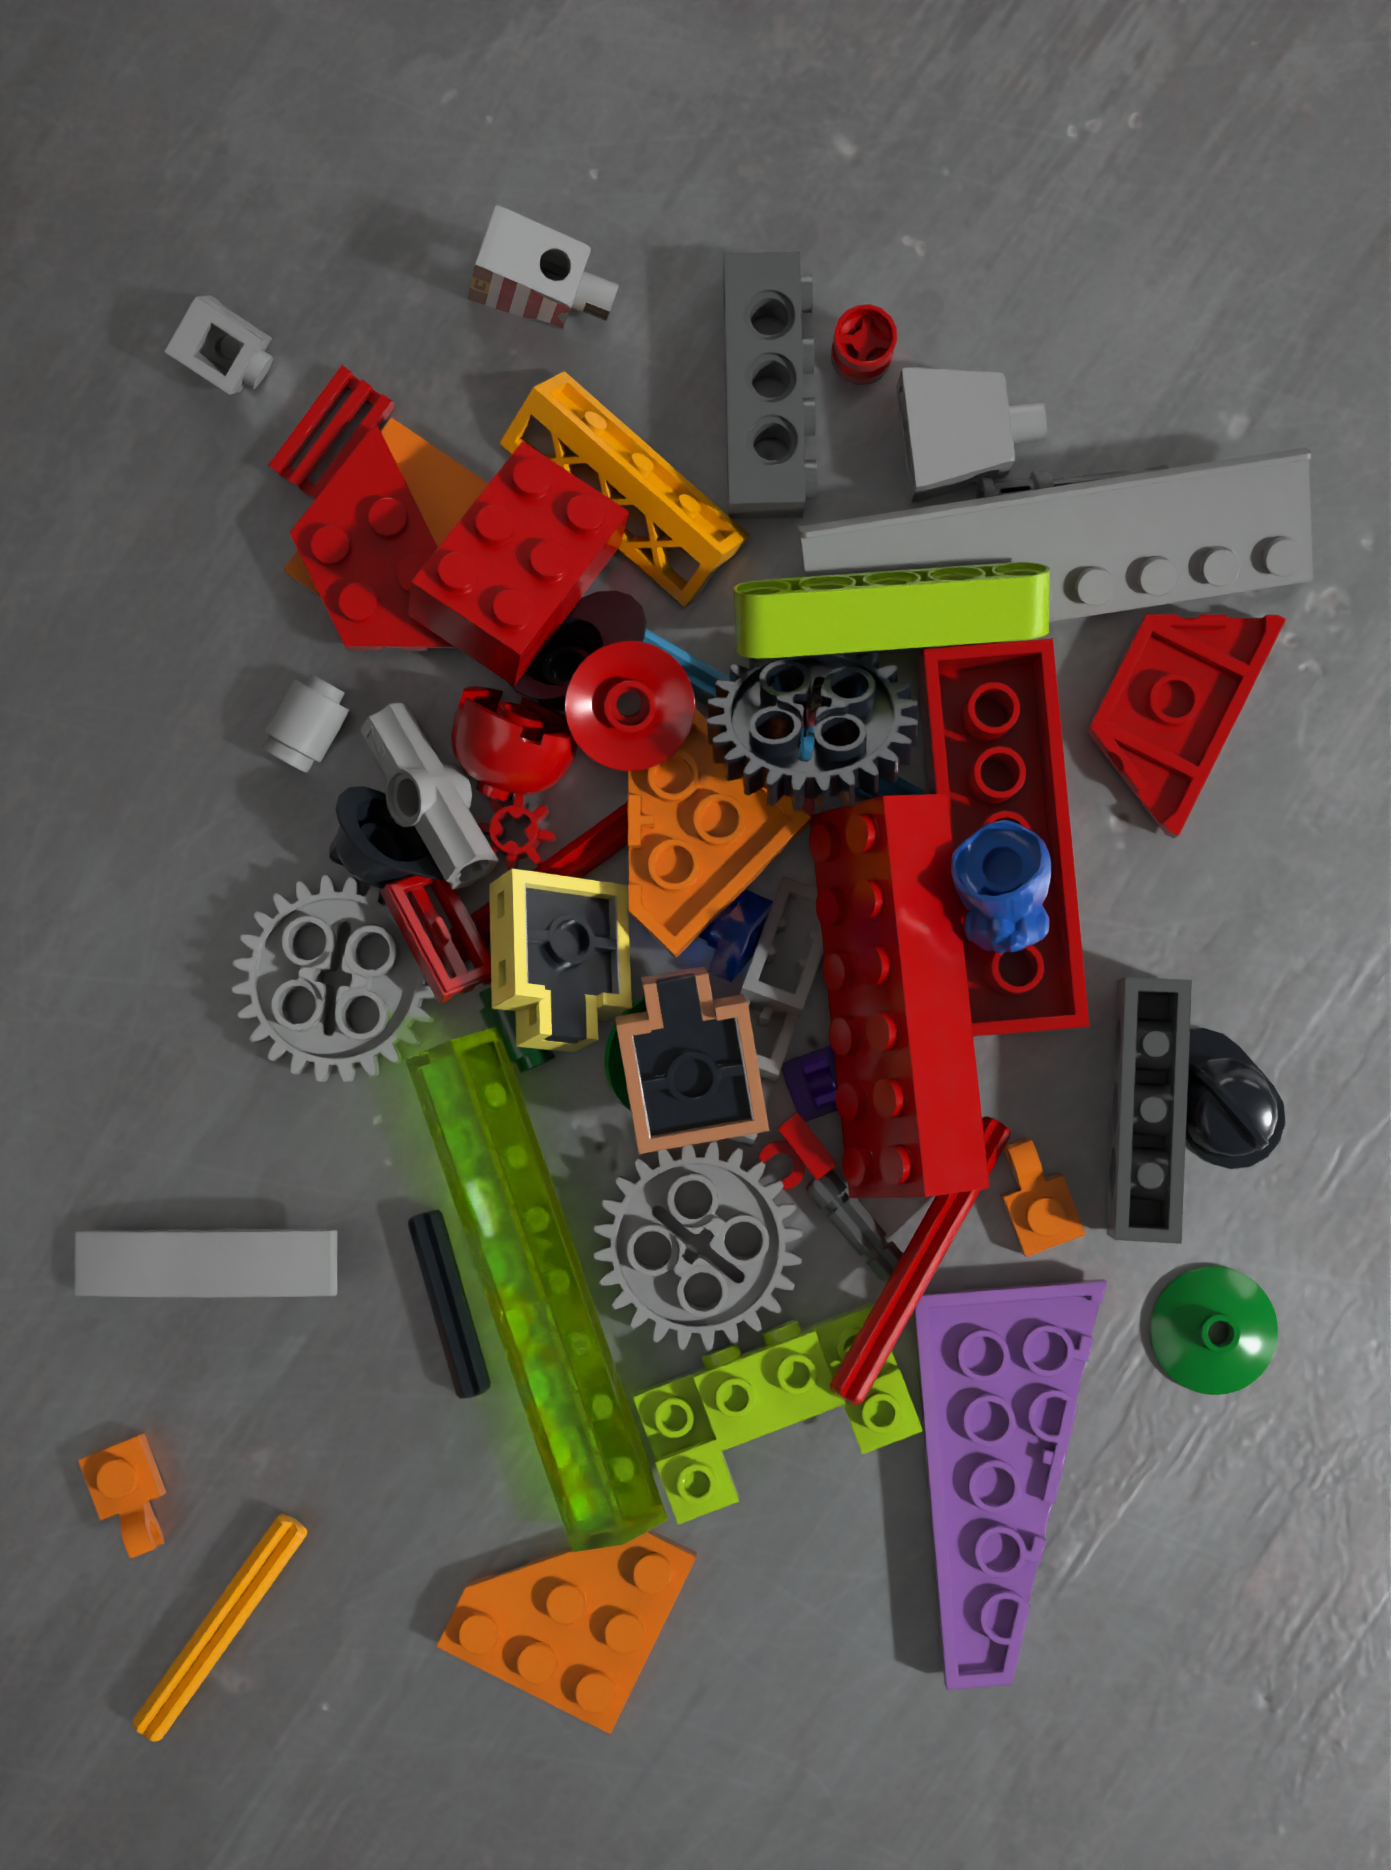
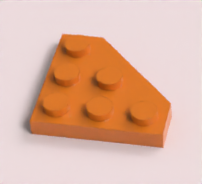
[628,708,811,959]
[436,1523,697,1734]

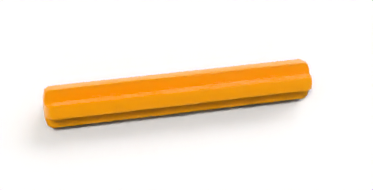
[132,1513,307,1742]

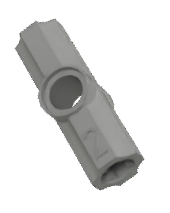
[360,703,499,889]

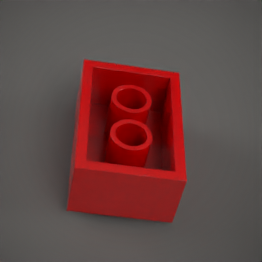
[408,441,629,686]

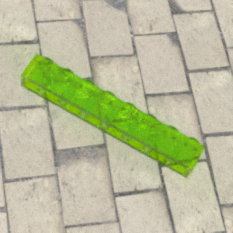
[405,1026,668,1552]

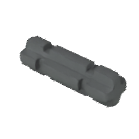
[806,1170,903,1282]

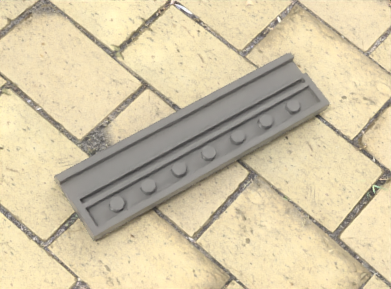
[798,447,1313,653]

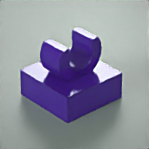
[781,1045,838,1122]

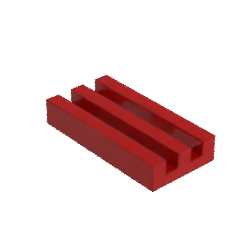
[268,365,395,500]
[381,874,491,1004]

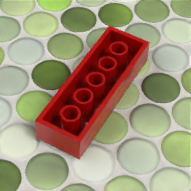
[916,638,1089,1037]
[809,794,990,1198]

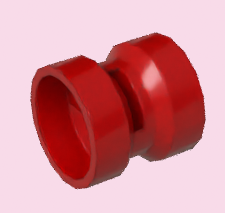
[831,304,897,385]

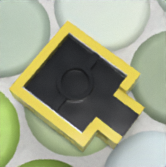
[489,868,632,1052]

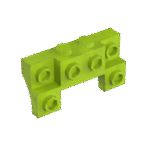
[633,1301,923,1525]

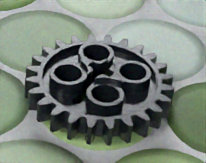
[707,651,918,811]

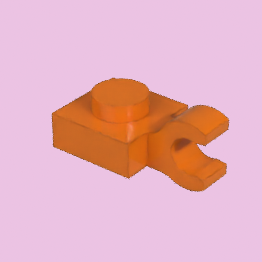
[1000,1137,1086,1257]
[78,1433,167,1559]

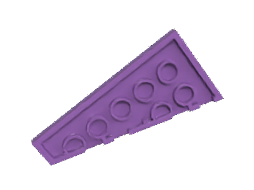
[913,1279,1107,1690]

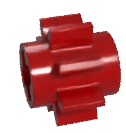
[477,794,556,871]

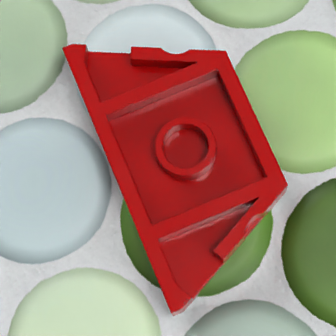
[289,426,456,651]
[1086,614,1286,839]

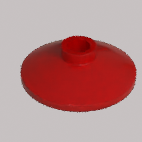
[565,640,695,771]

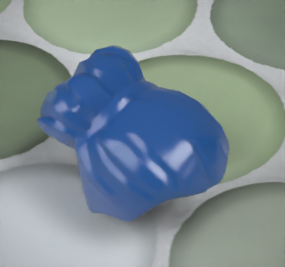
[951,820,1051,953]

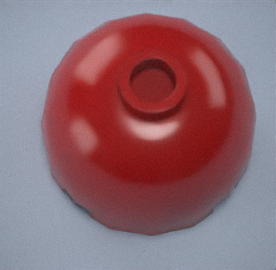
[451,686,578,801]

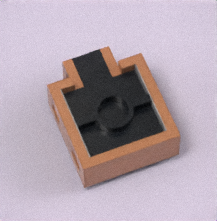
[615,966,769,1154]

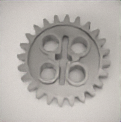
[232,875,436,1082]
[594,1141,802,1350]

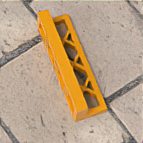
[499,371,750,607]

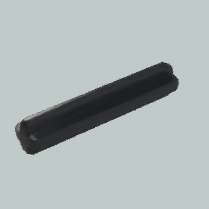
[408,1210,491,1399]

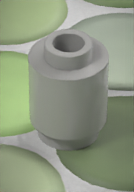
[263,674,350,773]

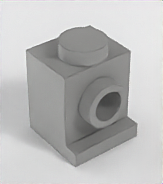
[164,295,274,395]

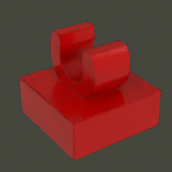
[758,1112,838,1190]

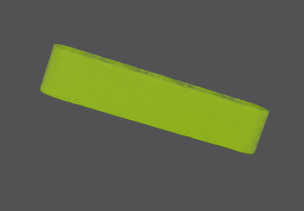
[733,562,1050,659]

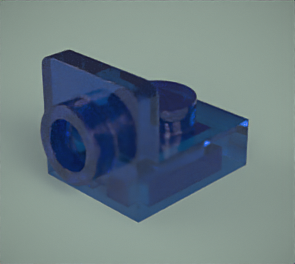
[698,889,773,982]

